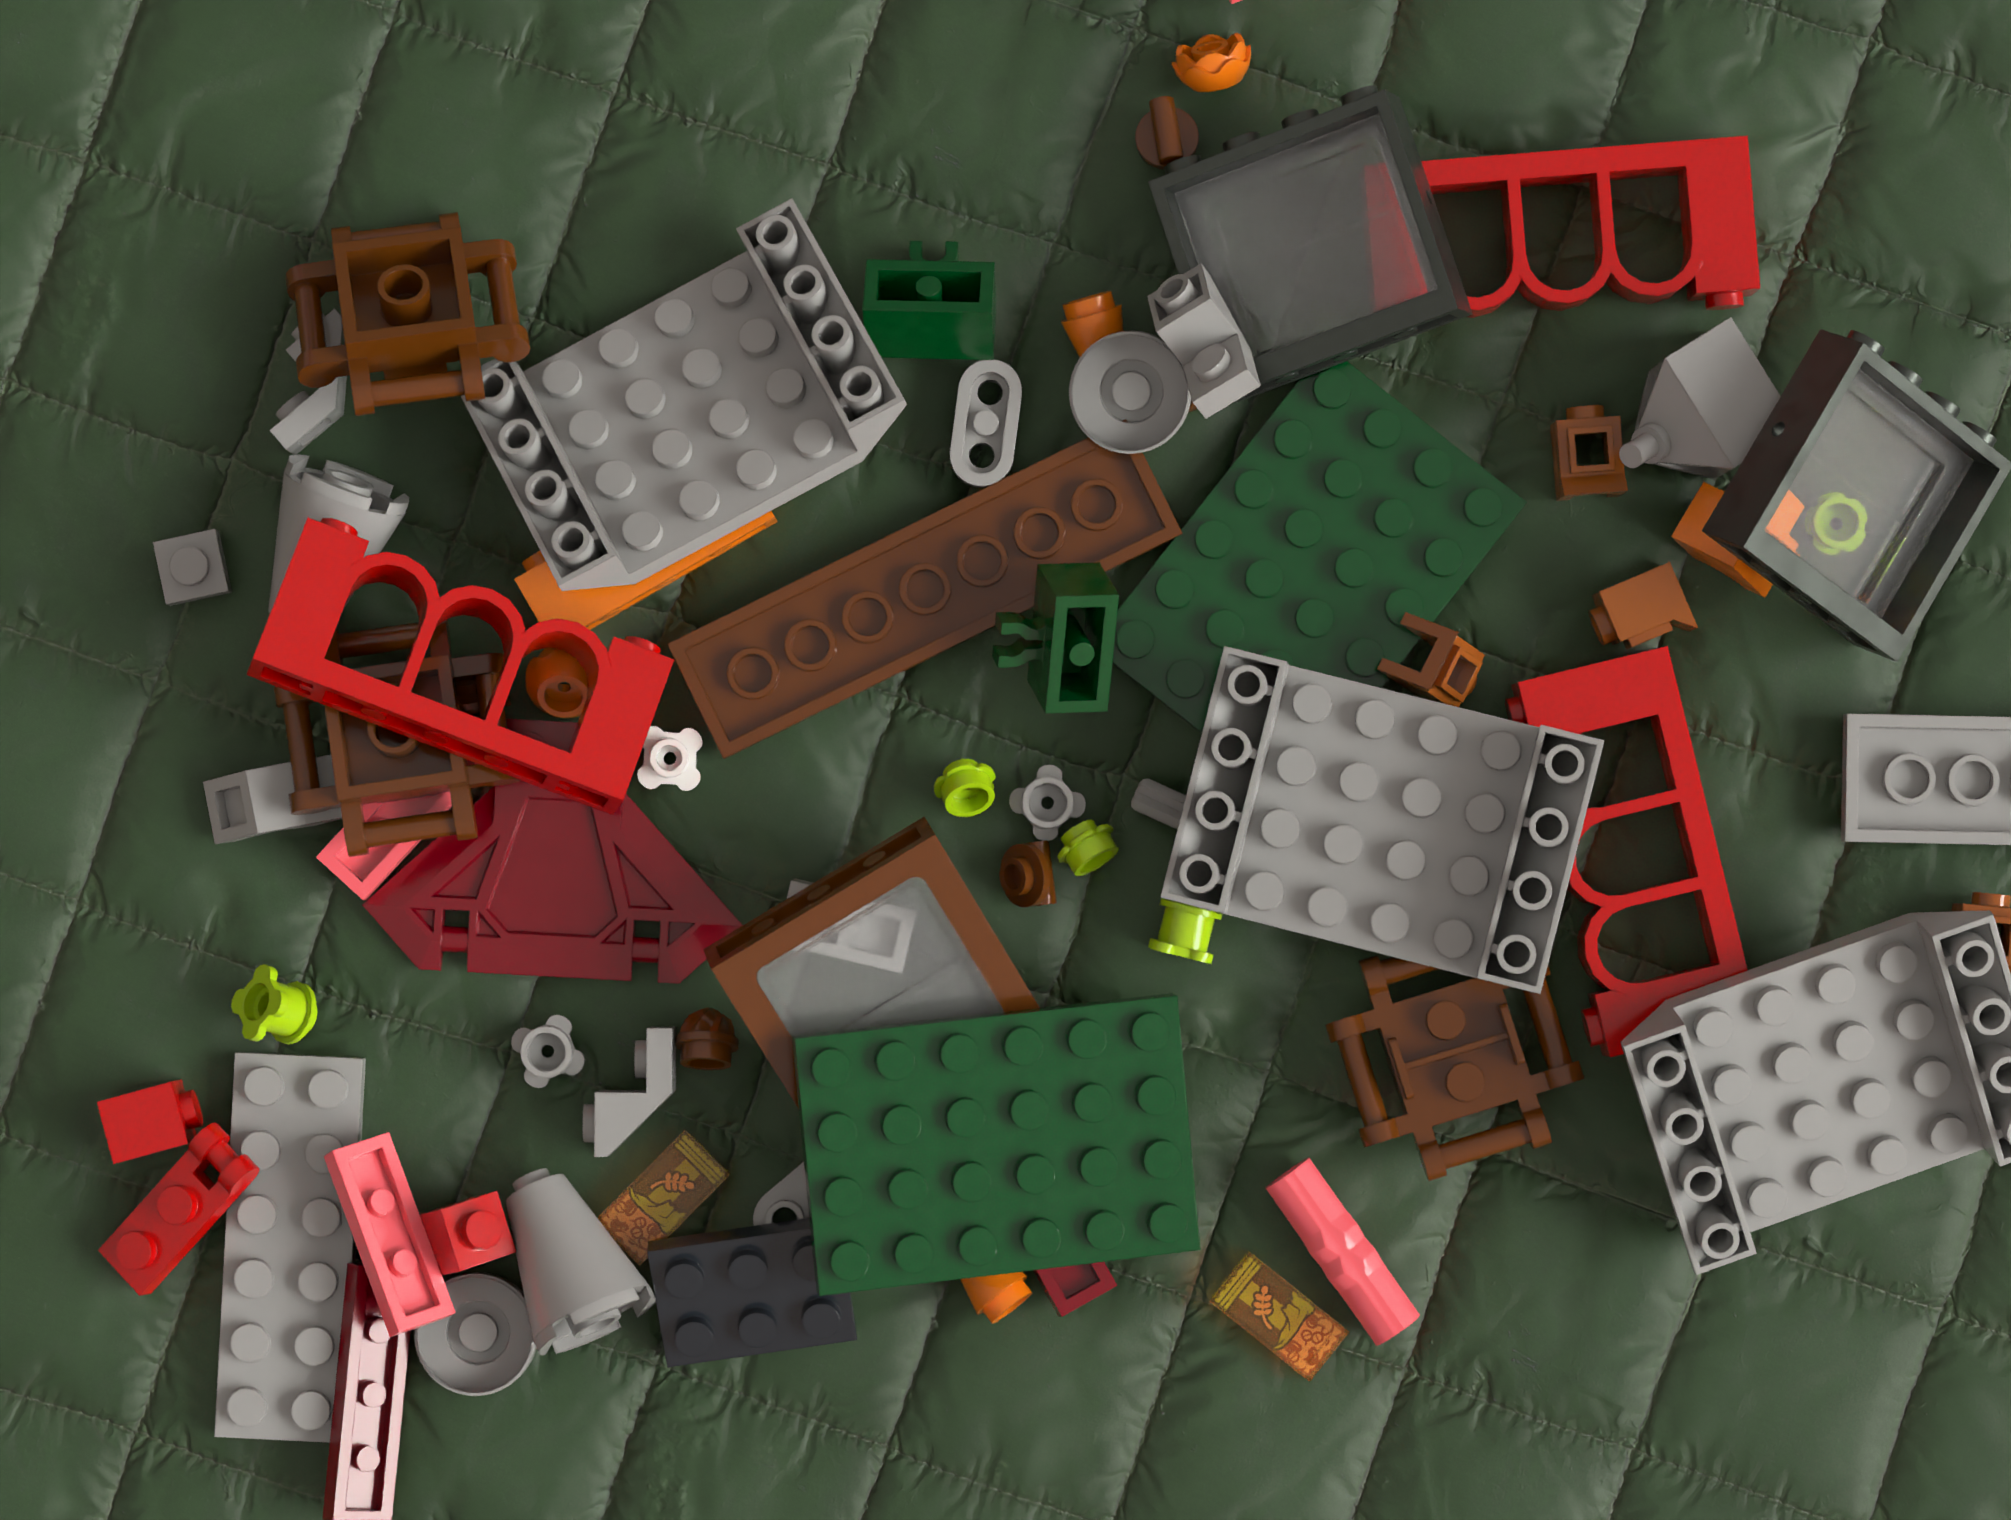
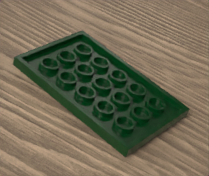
[1112,361,1527,734]
[792,993,1201,1296]

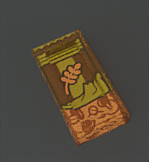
[598,1129,731,1266]
[1209,1250,1349,1382]

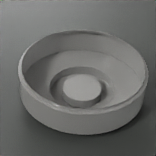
[1069,330,1192,454]
[414,1272,536,1396]

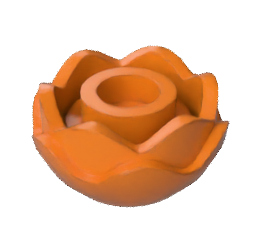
[1172,33,1252,92]
[525,648,588,719]

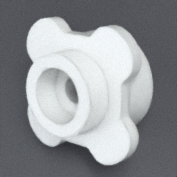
[637,726,703,791]

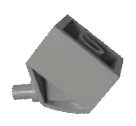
[1619,317,1781,479]

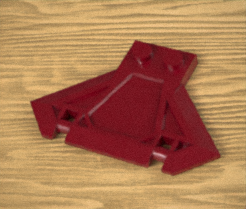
[362,719,743,984]

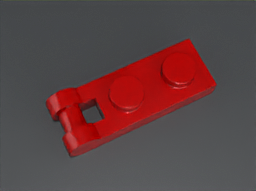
[98,1122,260,1296]

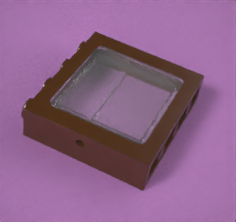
[703,816,1040,1109]

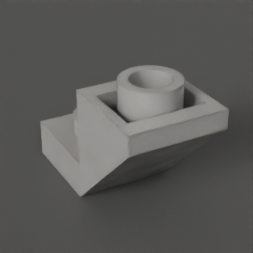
[1147,263,1260,419]
[270,308,347,455]
[203,754,342,844]
[583,1026,677,1157]

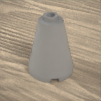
[268,454,409,613]
[506,1168,656,1355]

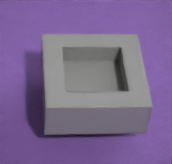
[153,529,232,606]

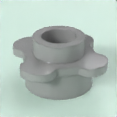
[1009,765,1086,841]
[511,1015,585,1088]

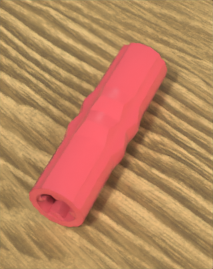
[1265,1157,1420,1346]

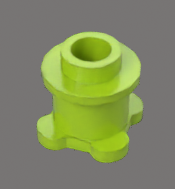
[1148,898,1223,964]
[231,964,318,1045]

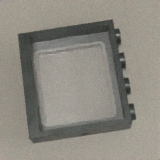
[1148,85,1472,403]
[1702,329,2011,662]

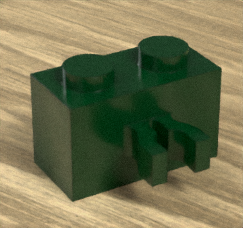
[862,241,997,360]
[992,562,1119,714]

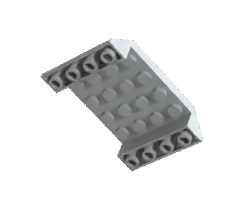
[461,198,907,591]
[1161,646,1604,994]
[1620,910,2011,1275]

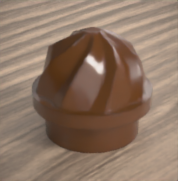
[675,1007,739,1070]

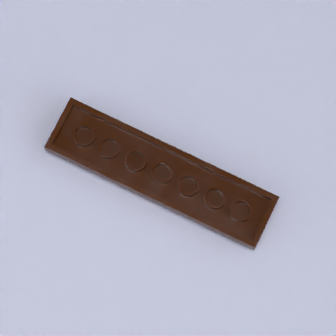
[667,419,1182,759]

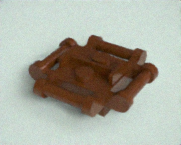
[286,212,530,416]
[274,619,521,857]
[1325,955,1585,1181]

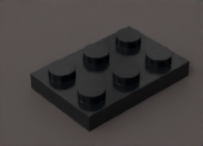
[647,1218,857,1368]

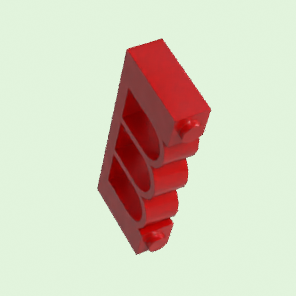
[1360,135,1760,318]
[246,517,674,815]
[1505,646,1748,1057]

